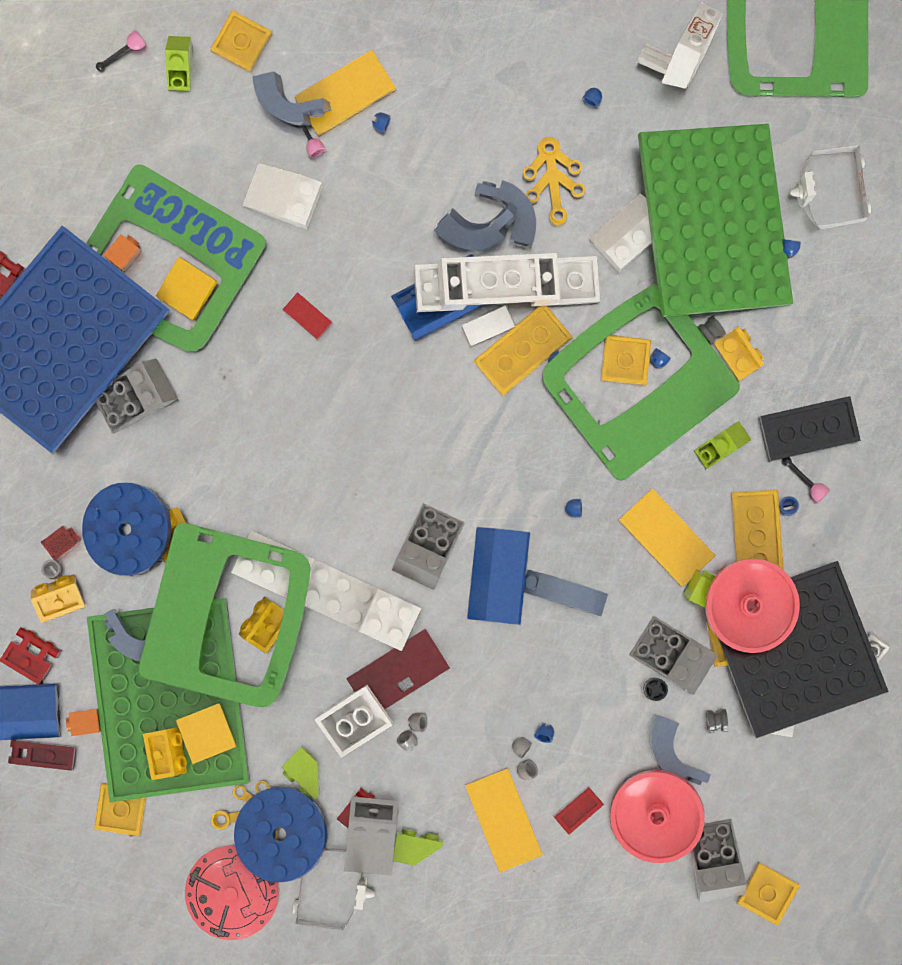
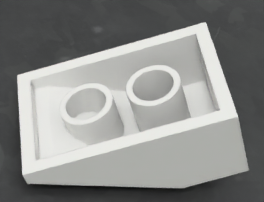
[242,163,323,230]
[315,685,394,758]

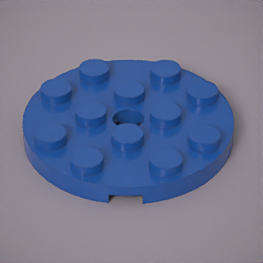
[82,483,171,576]
[234,787,327,882]

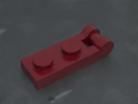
[8,740,76,771]

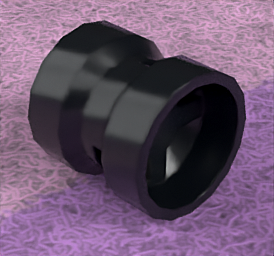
[643,677,668,701]

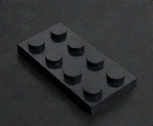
[759,396,861,461]

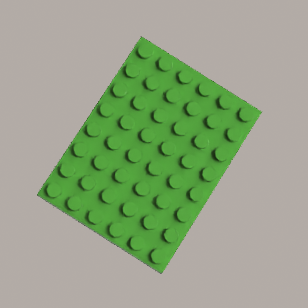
[638,123,793,317]
[87,598,250,802]

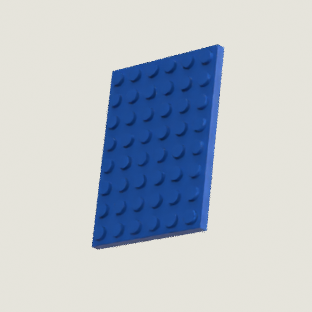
[0,225,170,454]

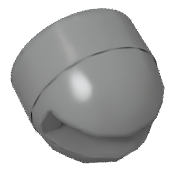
[41,560,61,579]
[408,713,427,732]
[397,730,418,751]
[512,738,532,759]
[517,760,538,780]

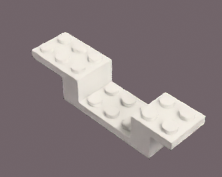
[414,253,600,312]
[231,530,421,651]

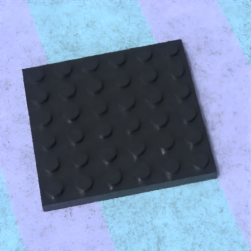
[717,561,889,739]

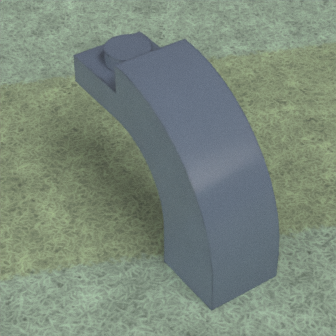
[252,72,331,126]
[475,180,536,248]
[434,202,517,250]
[524,570,608,616]
[104,609,146,661]
[649,714,711,785]

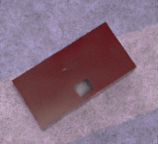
[346,629,450,710]

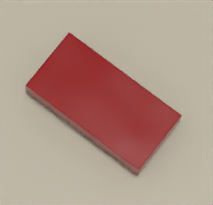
[283,292,332,340]
[553,786,604,835]

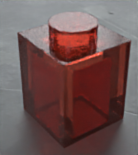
[41,525,80,561]

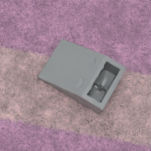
[96,358,177,434]
[392,503,465,590]
[630,616,718,695]
[344,797,398,875]
[690,820,747,903]

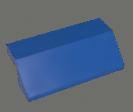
[391,254,483,340]
[467,527,530,625]
[0,684,60,740]

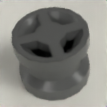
[697,316,726,345]
[706,709,728,733]

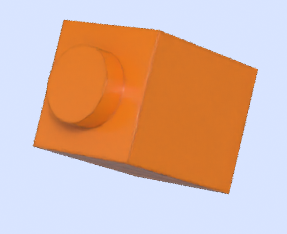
[104,234,142,273]
[66,708,101,736]

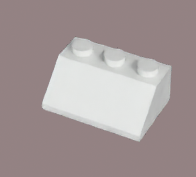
[589,194,652,273]

